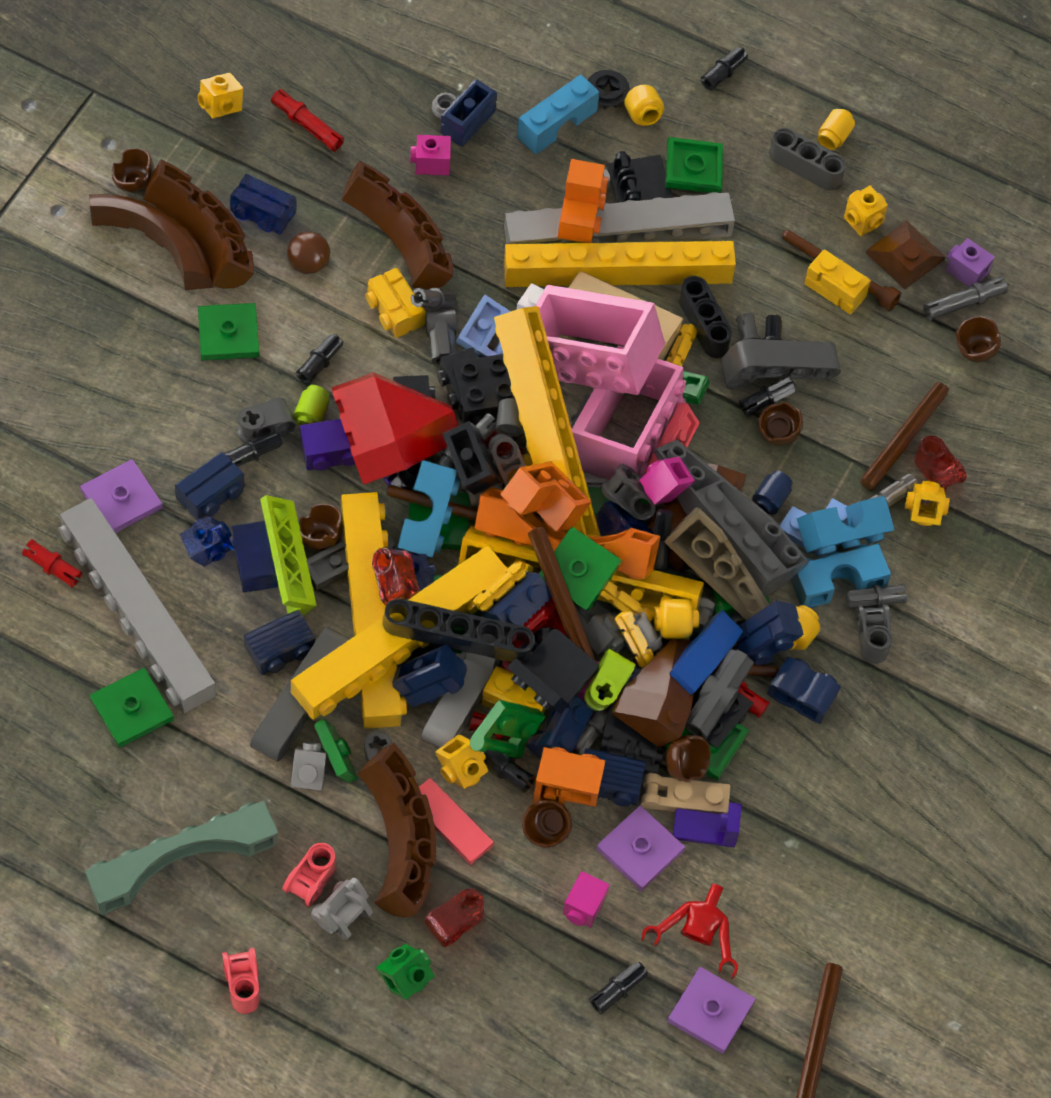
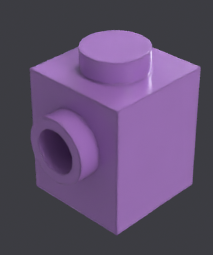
[946,238,995,287]

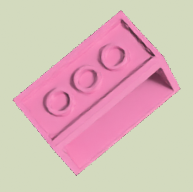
[536,285,665,395]
[572,345,686,481]

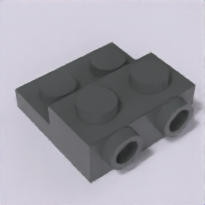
[573,600,630,655]

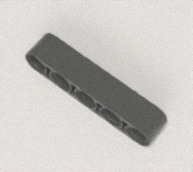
[250,627,350,762]

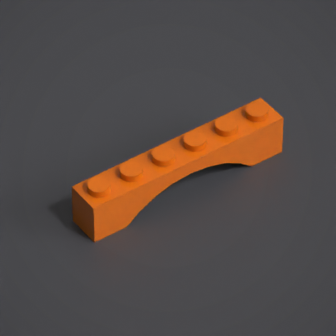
[474,486,660,579]

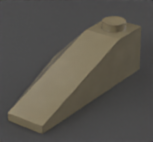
[664,507,769,620]

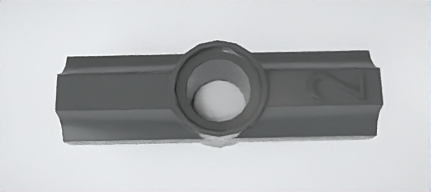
[685,649,754,739]

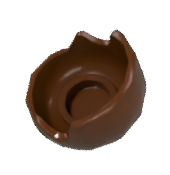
[112,148,155,193]
[287,231,331,274]
[956,316,1001,362]
[758,402,803,446]
[299,504,343,550]
[665,735,711,783]
[522,799,573,848]

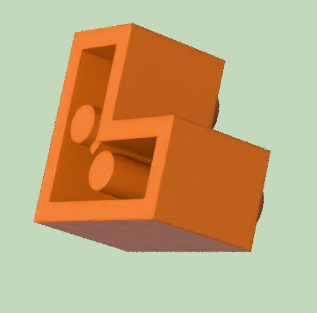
[558,159,609,243]
[500,461,592,532]
[533,747,605,807]

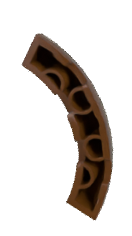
[143,159,254,289]
[341,160,453,290]
[89,194,214,290]
[357,742,436,918]

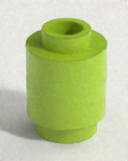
[293,385,330,427]

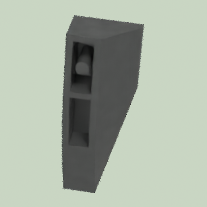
[654,440,809,597]

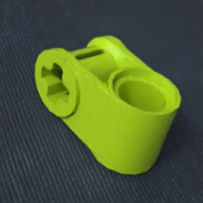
[584,649,636,711]

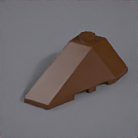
[611,639,694,748]

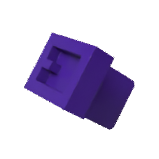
[673,802,742,848]

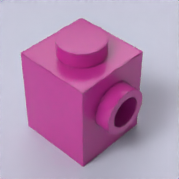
[410,135,451,175]
[639,456,695,505]
[563,871,610,928]

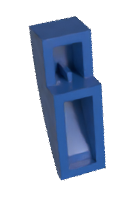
[669,610,743,695]

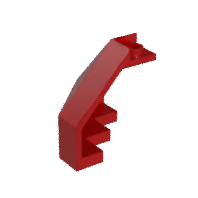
[332,372,459,485]

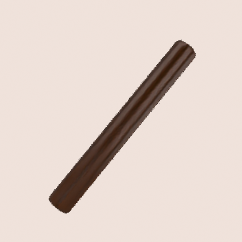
[860,382,949,491]
[528,527,596,661]
[796,963,843,1098]

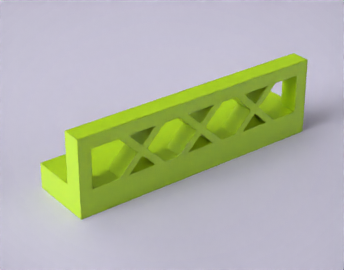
[260,495,317,616]

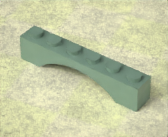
[85,801,279,916]

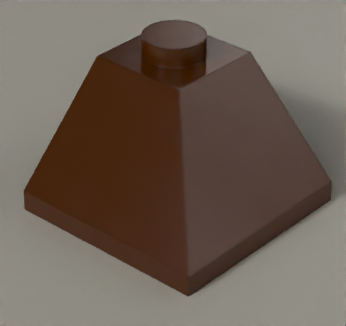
[866,220,946,289]

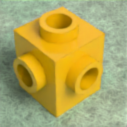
[197,73,244,119]
[844,186,888,237]
[905,481,950,526]
[435,734,489,789]

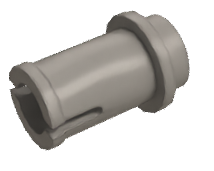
[634,612,662,652]

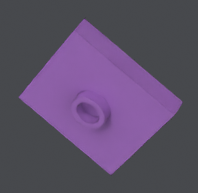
[80,459,163,533]
[596,805,685,891]
[667,967,756,1054]

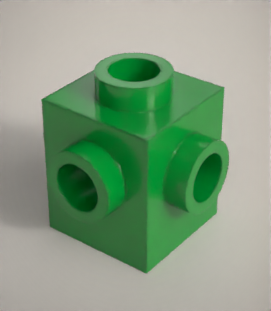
[376,944,435,1000]

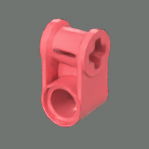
[282,843,336,907]
[222,948,260,1014]

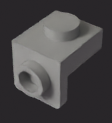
[291,742,328,791]

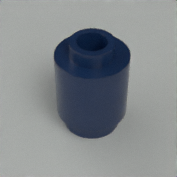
[752,470,793,515]

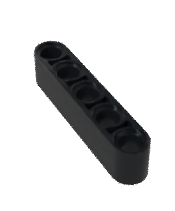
[382,599,535,663]

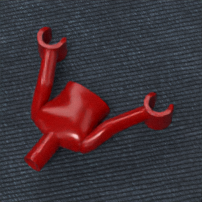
[641,883,738,979]

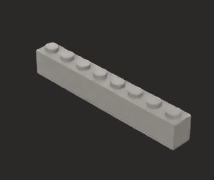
[504,192,735,244]
[58,498,216,714]

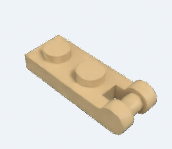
[641,773,730,814]

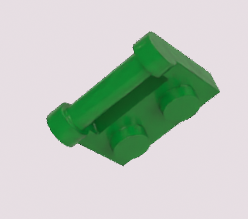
[470,700,545,759]

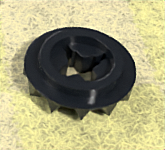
[588,70,630,109]

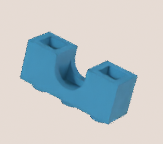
[517,74,599,155]
[396,460,461,558]
[796,496,895,555]
[791,543,891,608]

